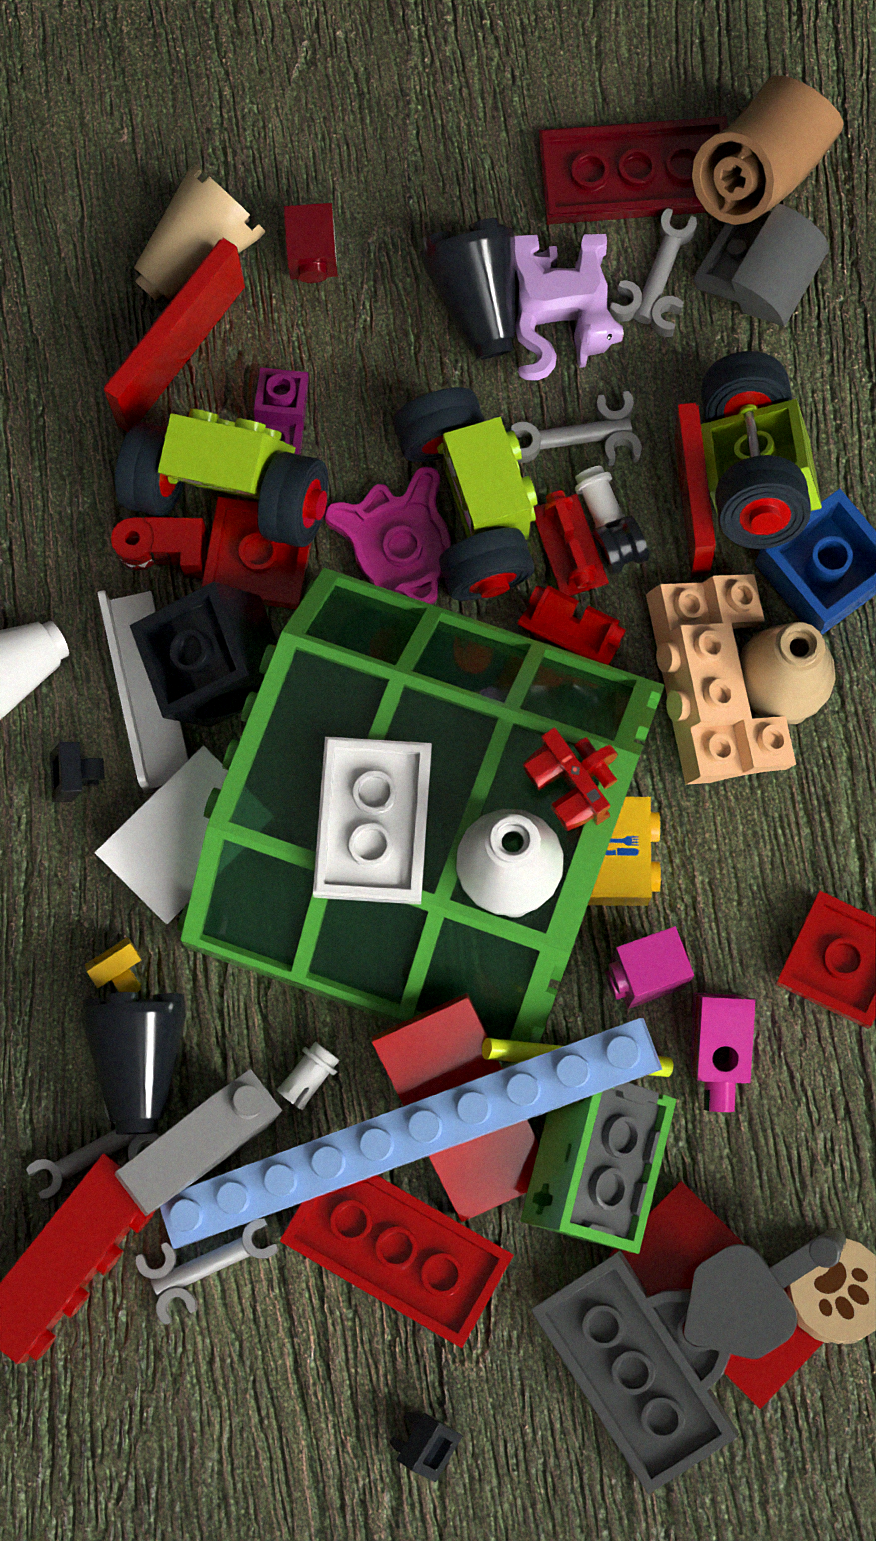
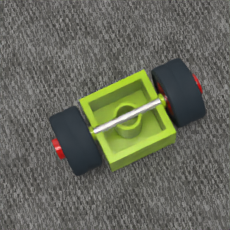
[701,351,822,549]
[393,387,538,601]
[115,408,328,547]

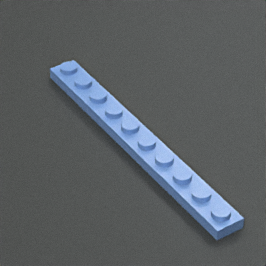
[160,1018,662,1249]

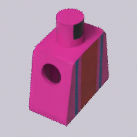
[691,993,755,1112]

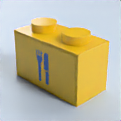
[588,797,661,906]

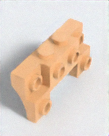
[646,574,796,785]

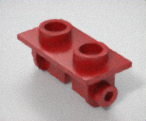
[534,490,609,596]
[517,585,627,665]

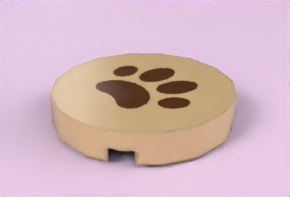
[787,1238,876,1345]

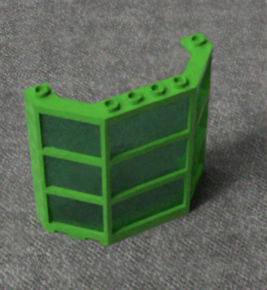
[177,568,665,1065]

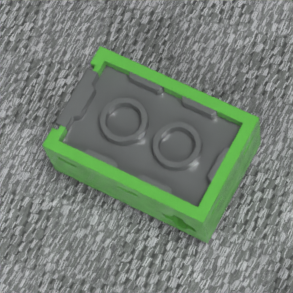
[520,1082,677,1254]

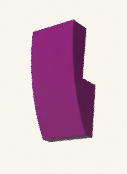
[254,367,309,455]

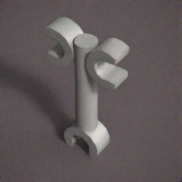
[610,208,697,337]
[511,391,642,466]
[26,1104,160,1200]
[136,1219,279,1325]

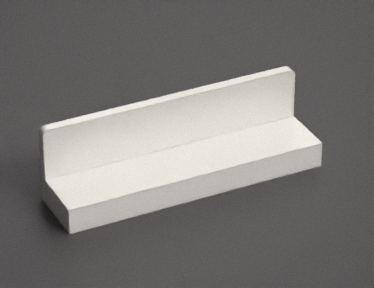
[97,590,189,794]

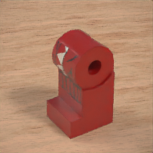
[111,517,208,579]

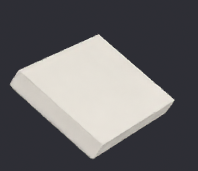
[313,737,432,904]
[94,745,274,924]

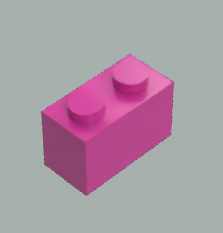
[605,926,694,1009]

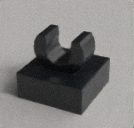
[50,742,105,803]
[389,1412,463,1482]

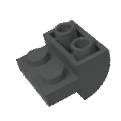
[693,203,829,327]

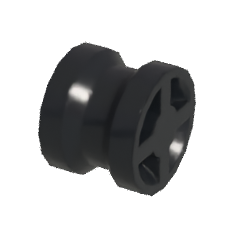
[593,515,649,575]

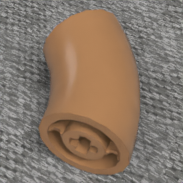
[692,75,844,225]

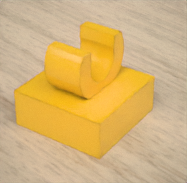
[85,937,142,992]

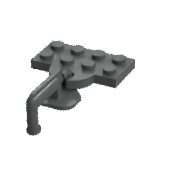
[531,1228,846,1494]

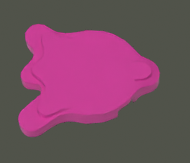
[324,467,451,604]

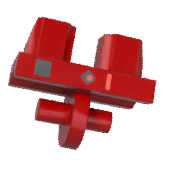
[523,727,618,831]

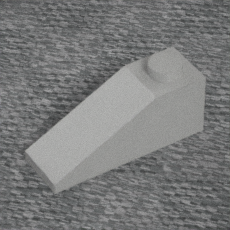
[114,1069,282,1216]

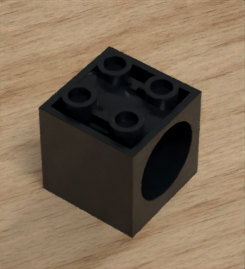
[129,581,294,727]

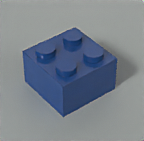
[755,488,876,635]

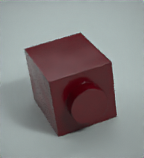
[284,203,338,283]

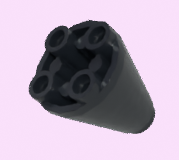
[420,218,515,360]
[81,992,186,1135]

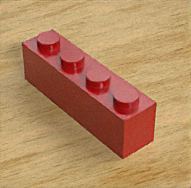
[0,1153,157,1364]

